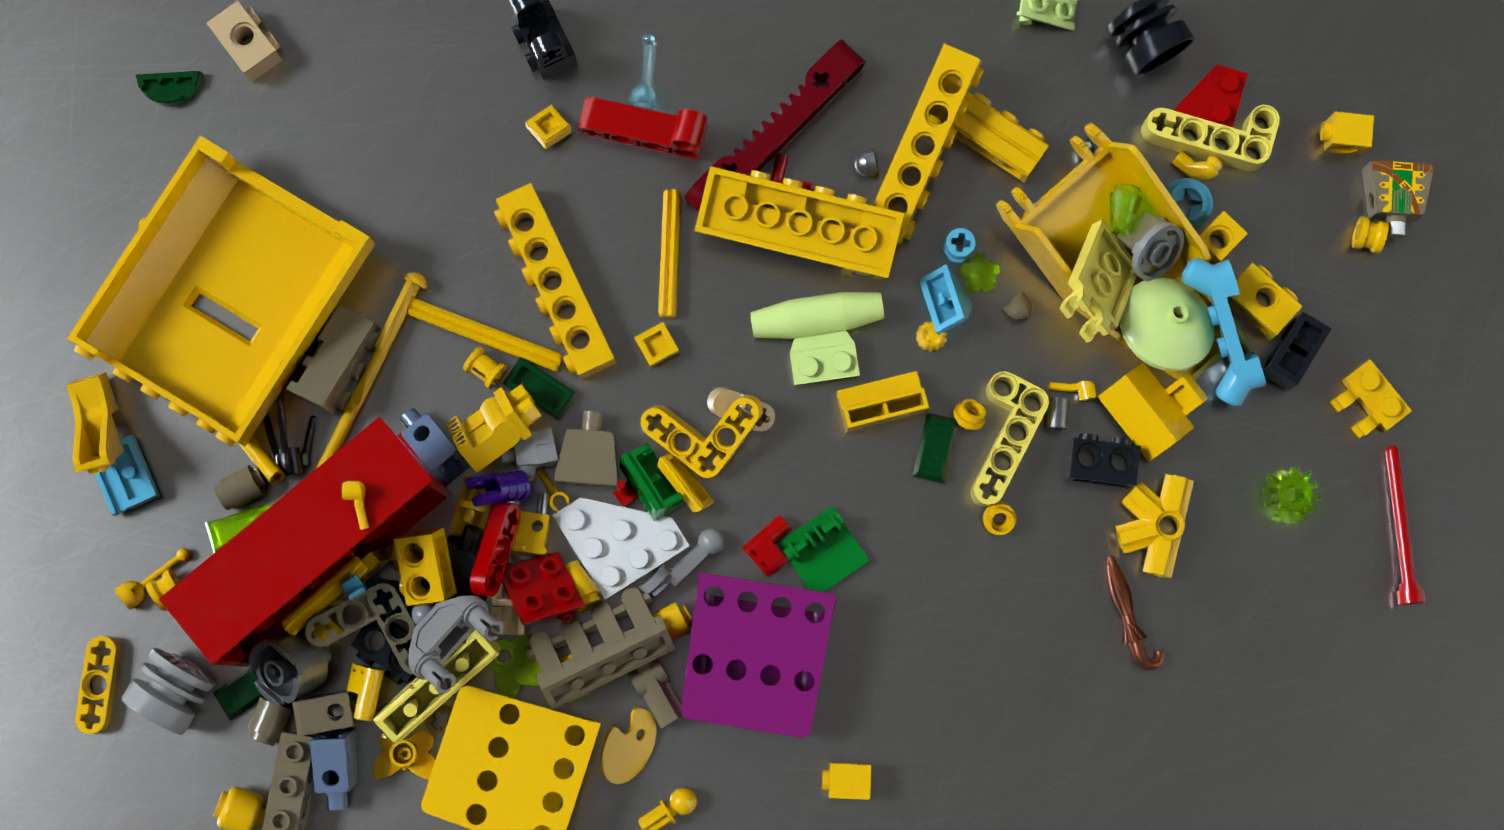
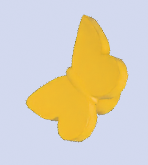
[372,731,436,780]

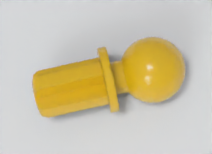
[638,788,697,830]

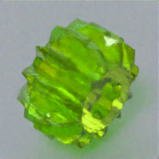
[1262,466,1321,523]

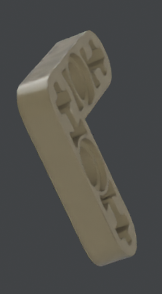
[305,583,416,674]

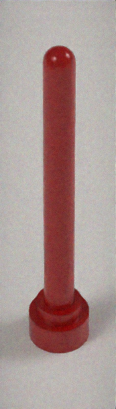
[1385,445,1426,605]

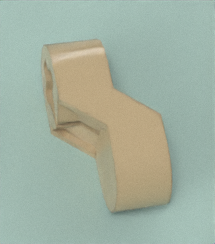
[707,387,775,432]

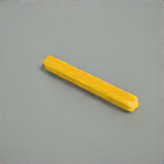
[408,299,563,371]

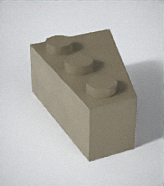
[286,305,380,415]

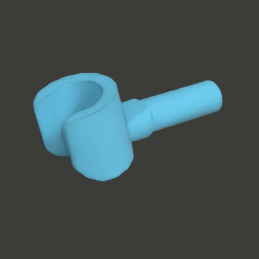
[340,574,368,600]

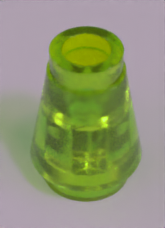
[1110,184,1143,236]

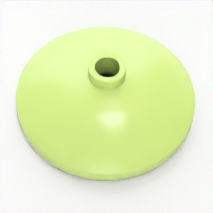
[1119,277,1214,372]

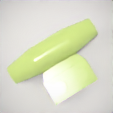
[750,292,885,385]

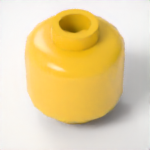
[213,786,266,830]

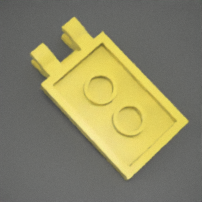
[1059,219,1137,343]

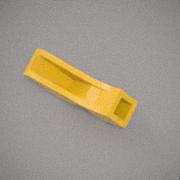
[66,372,124,475]

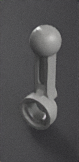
[639,528,725,597]

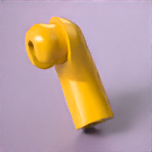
[1172,151,1223,180]

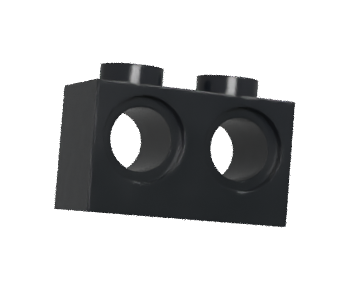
[1262,311,1332,390]
[1065,433,1141,489]
[350,614,416,685]

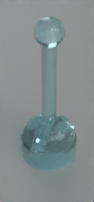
[629,33,656,110]

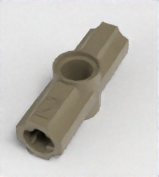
[623,627,682,728]

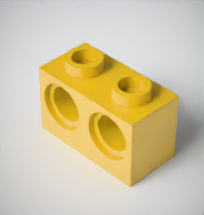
[392,527,457,606]

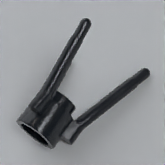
[263,397,316,475]

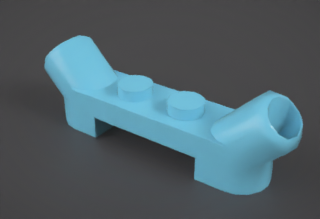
[1181,257,1266,407]

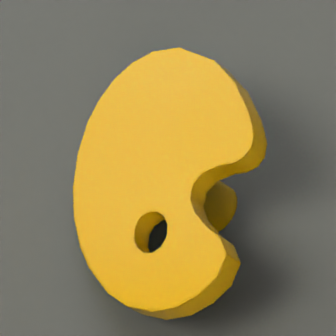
[600,707,656,784]

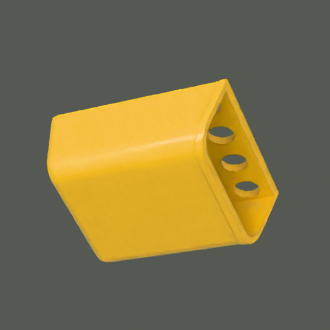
[421,686,601,830]

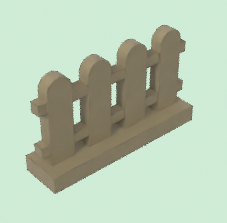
[526,588,676,709]

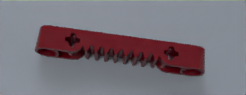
[684,39,866,212]

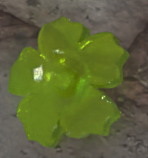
[959,253,1000,292]

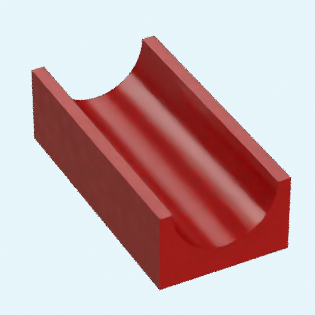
[159,416,453,667]

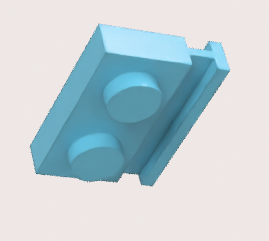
[95,435,160,516]

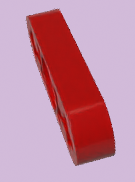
[470,502,521,597]

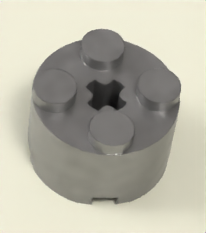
[249,628,331,705]

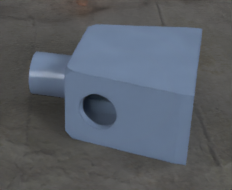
[400,408,470,486]
[310,727,358,810]

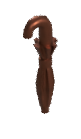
[1106,556,1165,670]

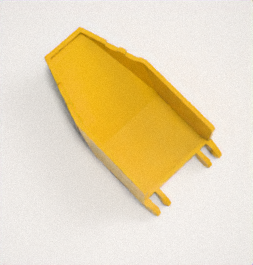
[996,123,1222,380]

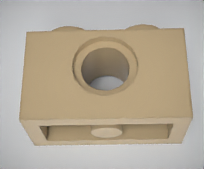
[206,0,283,83]

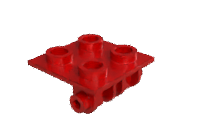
[502,552,585,625]

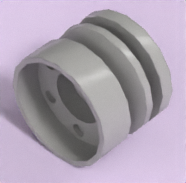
[121,648,215,735]

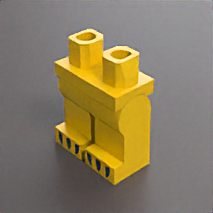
[446,384,542,473]

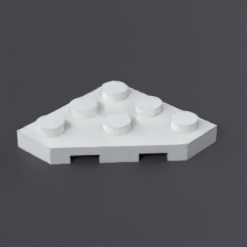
[552,497,690,600]

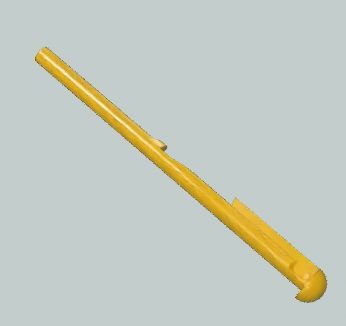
[316,272,427,468]

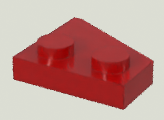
[1174,64,1248,127]

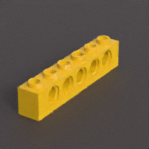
[873,43,985,244]
[494,183,617,380]

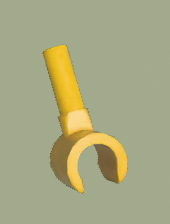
[1049,381,1097,402]
[536,468,569,511]
[342,481,369,530]

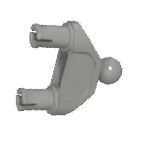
[408,596,503,694]

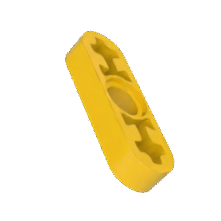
[75,636,121,734]

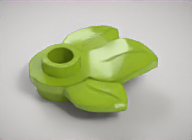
[488,634,542,698]

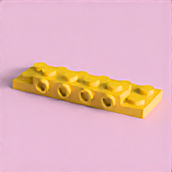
[694,166,905,279]

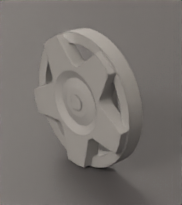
[1132,221,1184,281]

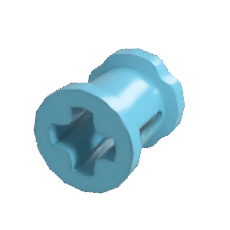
[943,228,975,264]

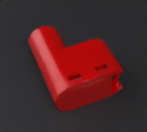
[742,515,792,577]

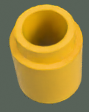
[651,602,693,641]

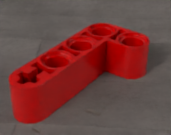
[577,97,708,159]

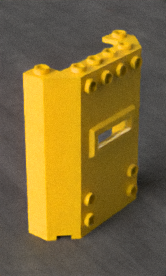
[67,135,375,447]

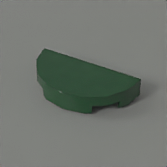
[136,71,203,107]

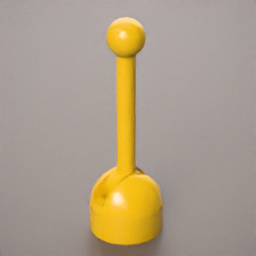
[114,548,190,610]

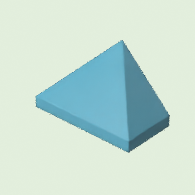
[919,264,973,335]

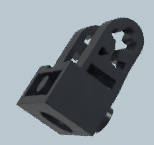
[510,0,578,80]

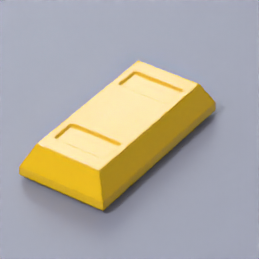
[658,453,714,512]

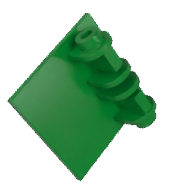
[777,506,870,592]

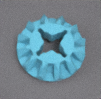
[1166,178,1213,228]

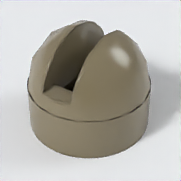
[1003,291,1032,320]

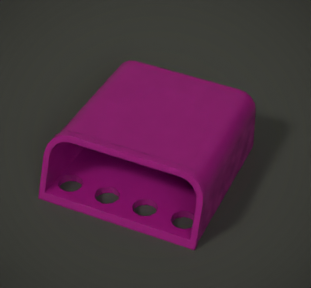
[681,572,837,738]

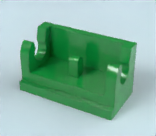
[619,443,685,521]

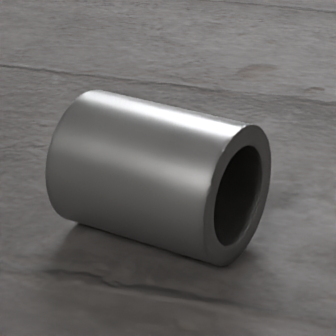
[1045,397,1070,430]

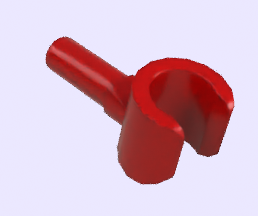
[612,481,638,507]

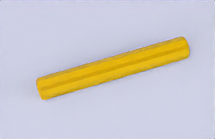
[658,189,681,318]

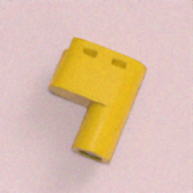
[347,663,384,721]

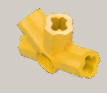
[1115,474,1194,579]

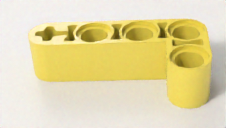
[1141,105,1280,172]
[970,371,1049,508]

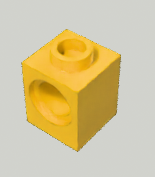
[1320,111,1374,156]
[1200,211,1248,265]
[822,762,871,800]

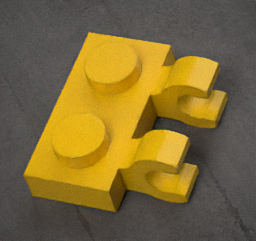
[1330,359,1412,438]

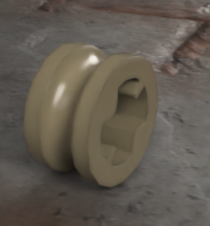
[425,705,452,736]

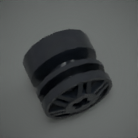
[1107,0,1195,76]

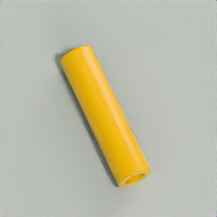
[238,436,284,484]

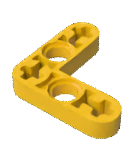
[641,395,763,478]

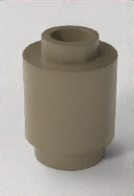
[214,465,268,510]
[248,697,292,746]

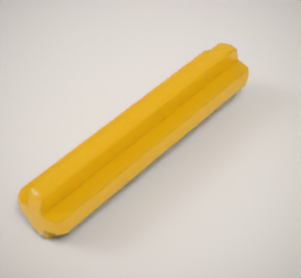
[281,556,368,636]

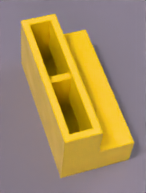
[1098,362,1195,462]
[836,371,929,433]

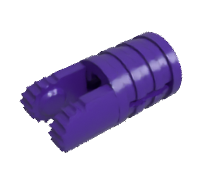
[464,470,530,507]

